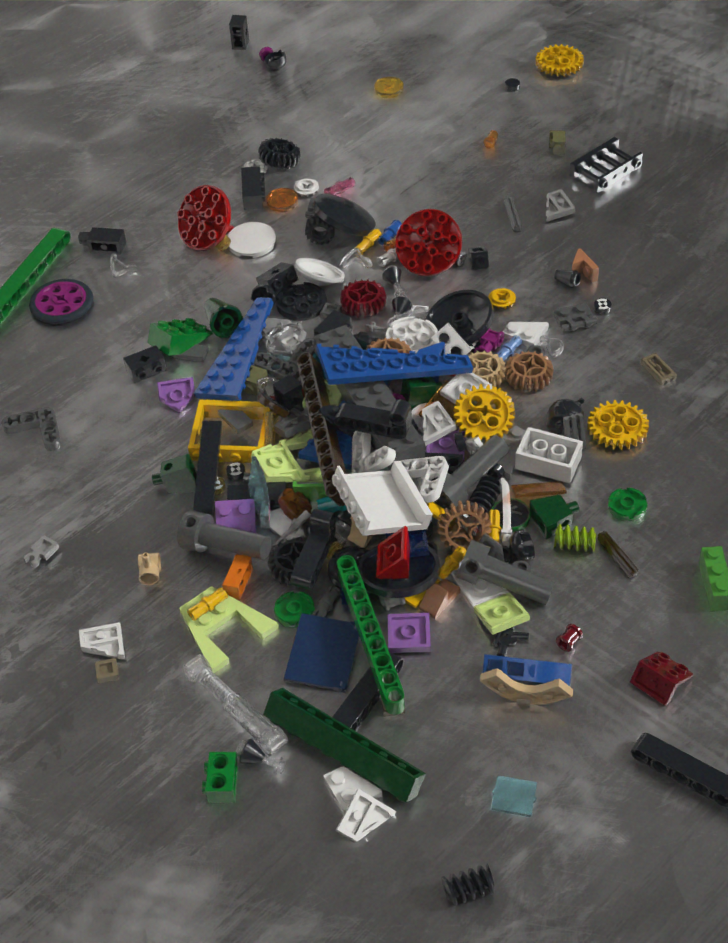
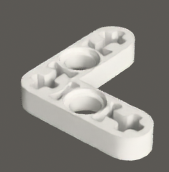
[352,431,396,473]
[401,456,449,503]

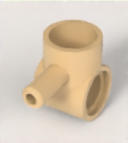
[138,552,161,585]

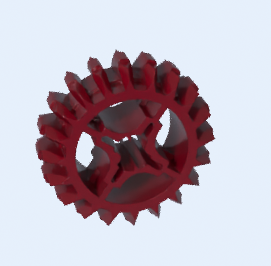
[340,279,387,318]

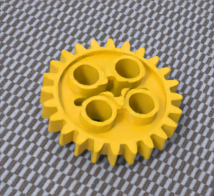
[536,44,584,77]
[453,384,515,442]
[587,400,649,450]

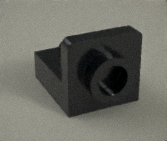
[468,246,489,269]

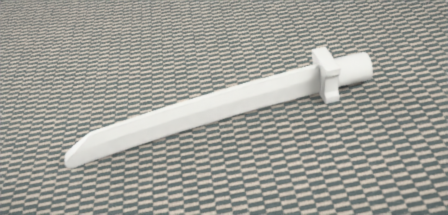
[501,478,512,546]

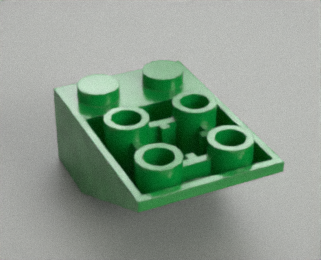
[147,318,213,356]

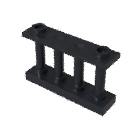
[569,137,643,193]

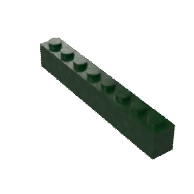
[263,688,426,803]

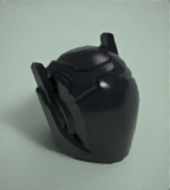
[545,398,585,435]

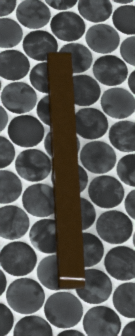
[297,352,346,506]

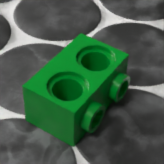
[202,752,238,803]

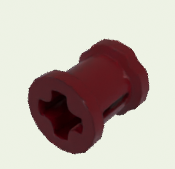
[556,624,583,652]

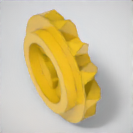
[488,288,516,310]

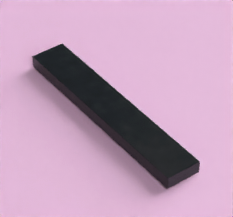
[193,421,222,517]

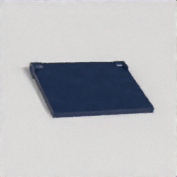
[284,613,359,693]

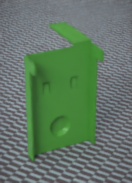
[293,481,328,502]

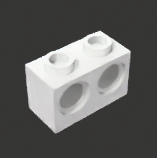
[431,323,472,355]

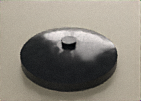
[313,194,376,236]
[426,290,494,348]
[358,541,440,598]

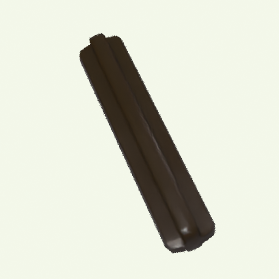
[597,531,639,578]

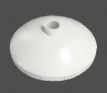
[295,258,345,286]

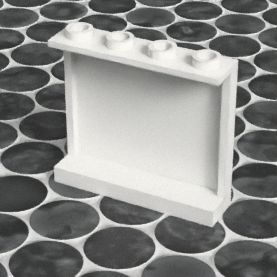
[332,461,433,536]

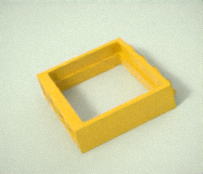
[188,399,273,463]

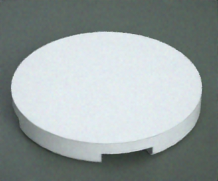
[227,222,276,258]
[385,316,438,354]

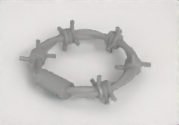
[260,320,307,357]

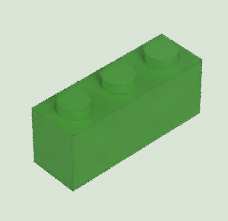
[699,546,728,612]

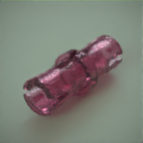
[324,177,355,195]

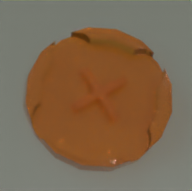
[266,188,298,212]

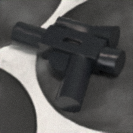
[493,626,529,657]

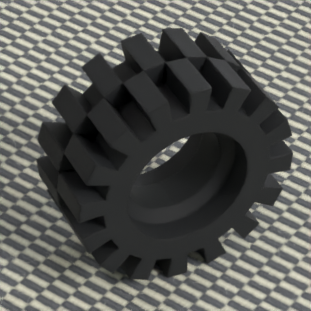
[305,214,335,245]

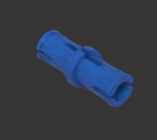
[378,220,402,246]

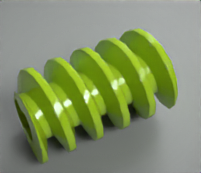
[554,524,596,553]

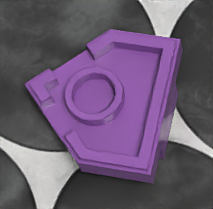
[157,377,195,413]

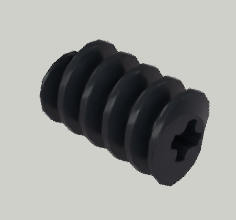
[468,476,501,514]
[441,864,494,906]

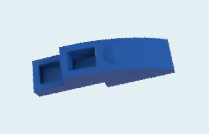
[483,654,572,686]

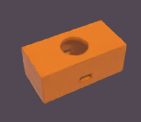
[222,554,253,600]

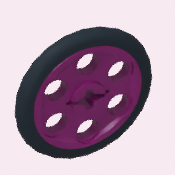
[29,279,93,324]

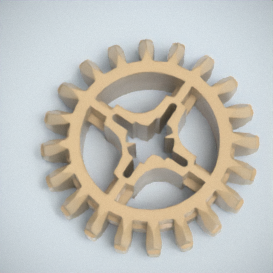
[468,350,507,387]

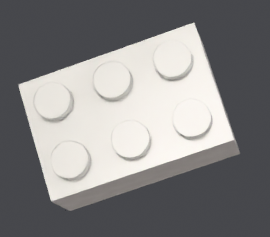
[515,427,583,483]

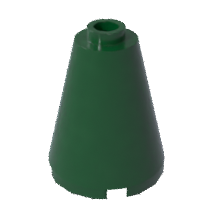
[204,298,243,338]

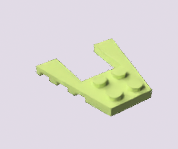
[251,428,323,483]
[179,586,279,674]

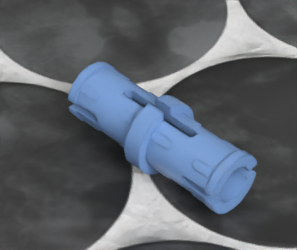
[496,335,522,361]

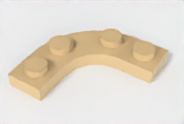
[480,668,573,705]

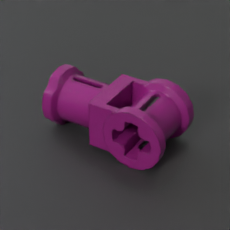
[474,328,504,353]

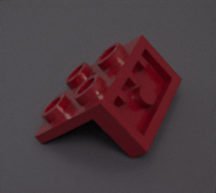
[630,652,693,706]

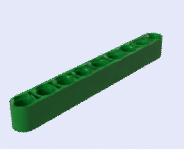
[0,227,71,324]
[337,555,405,715]

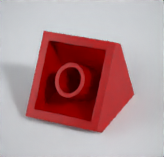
[376,526,410,579]

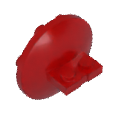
[177,185,235,251]
[395,209,462,277]

